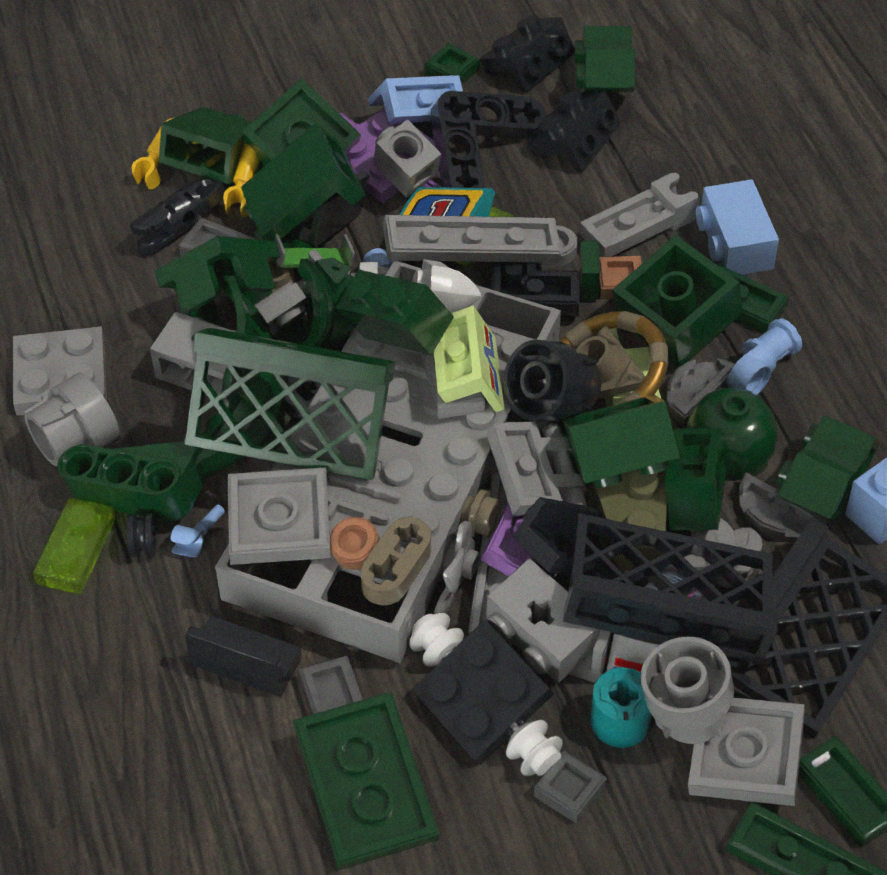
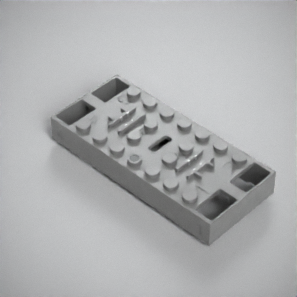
[215,260,561,663]

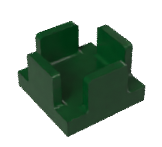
[242,78,361,170]
[154,236,281,322]

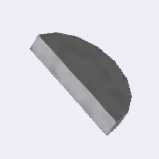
[666,358,735,429]
[738,472,828,542]

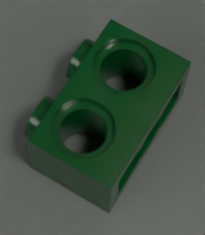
[664,428,727,532]

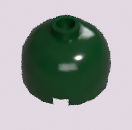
[685,387,778,481]

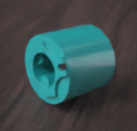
[590,667,652,748]

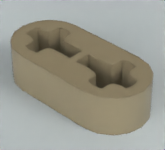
[361,517,432,605]

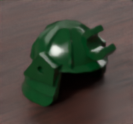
[279,257,354,348]

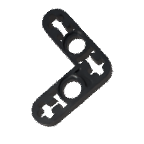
[431,91,546,188]

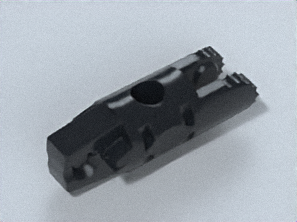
[130,177,225,257]

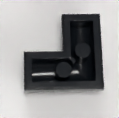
[491,262,579,317]

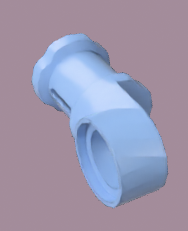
[727,318,802,395]

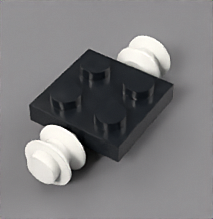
[409,613,563,776]

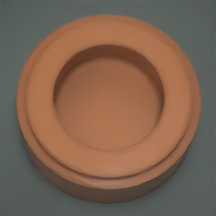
[330,517,380,570]

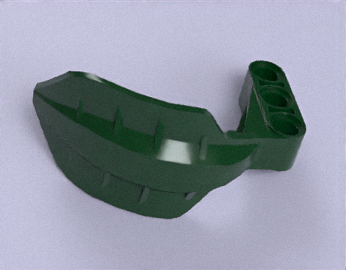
[57,275,286,521]

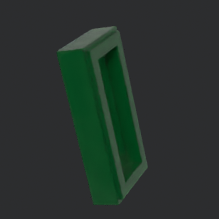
[798,736,887,848]

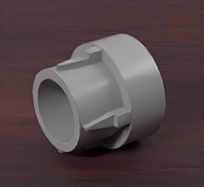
[24,372,120,466]
[641,637,734,744]

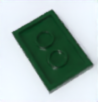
[293,691,440,871]

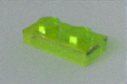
[33,498,116,594]

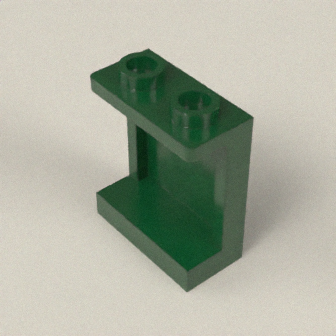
[241,122,366,248]

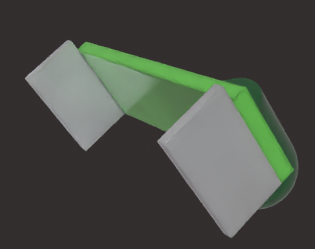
[274,234,355,268]

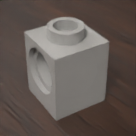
[373,119,441,198]

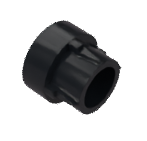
[503,339,602,422]

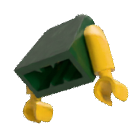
[132,107,260,218]

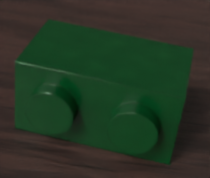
[336,270,454,355]

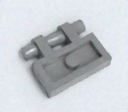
[486,421,587,516]

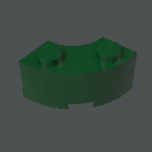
[574,26,635,93]
[776,415,880,520]

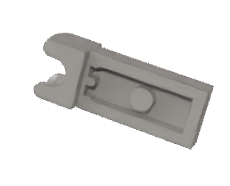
[579,173,700,257]
[254,282,306,336]

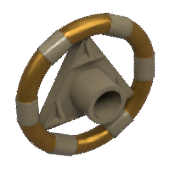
[559,311,668,417]

